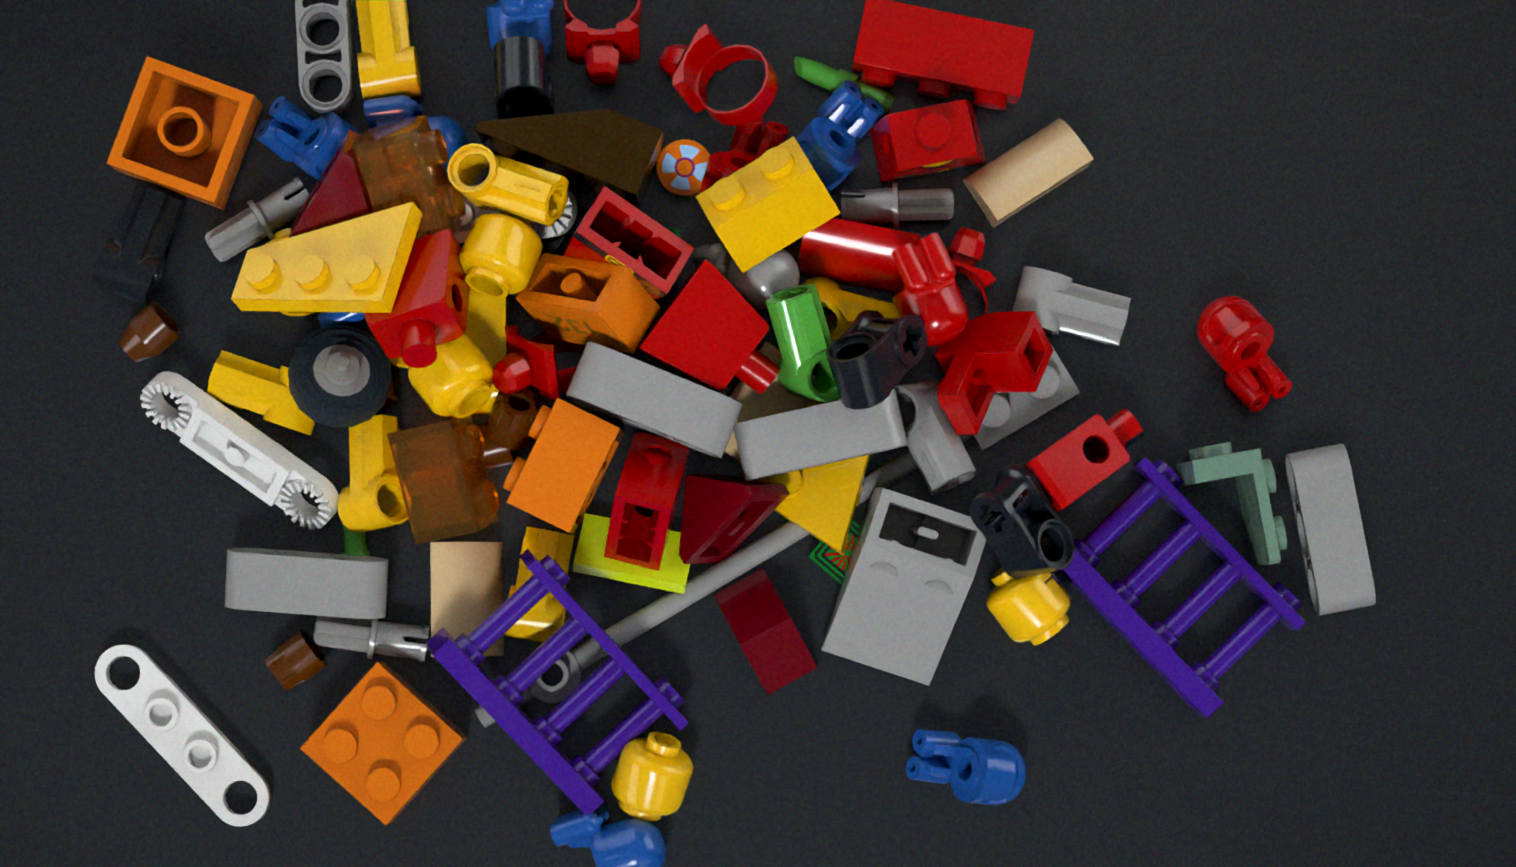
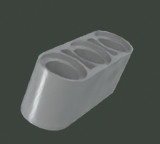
[295,0,356,116]
[566,341,743,459]
[734,389,908,481]
[1285,443,1376,616]
[224,548,389,619]

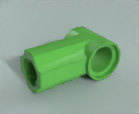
[765,284,840,403]

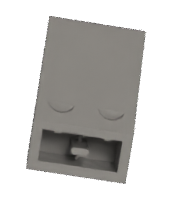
[821,487,986,686]

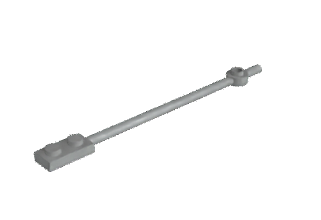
[474,344,1080,728]

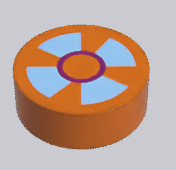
[656,139,710,198]

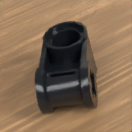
[492,36,556,120]
[826,310,927,410]
[969,465,1075,579]

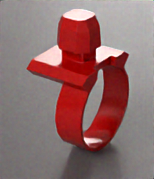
[563,0,643,85]
[659,24,778,126]
[935,227,996,347]
[492,325,586,400]

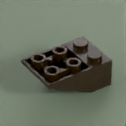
[475,109,665,208]

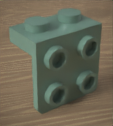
[1175,442,1287,565]

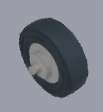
[288,326,392,428]

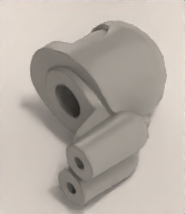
[693,243,800,310]

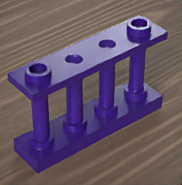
[1059,457,1306,718]
[426,549,689,815]

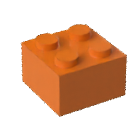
[106,56,263,210]
[503,398,624,535]
[300,661,468,826]

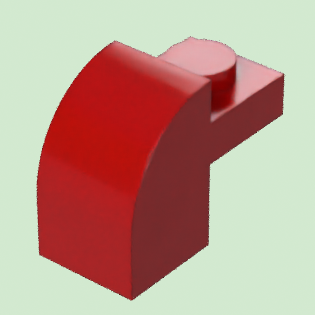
[935,311,1053,435]

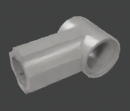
[1012,266,1131,346]
[893,380,976,495]

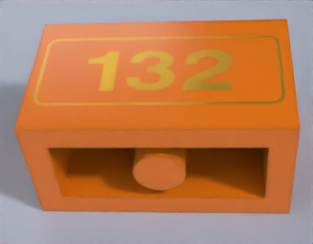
[516,253,661,354]

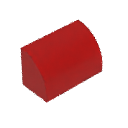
[797,218,920,295]

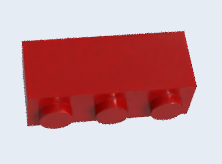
[851,0,1034,110]

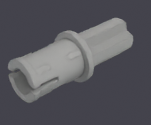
[205,176,309,262]
[841,183,954,228]
[314,616,430,662]

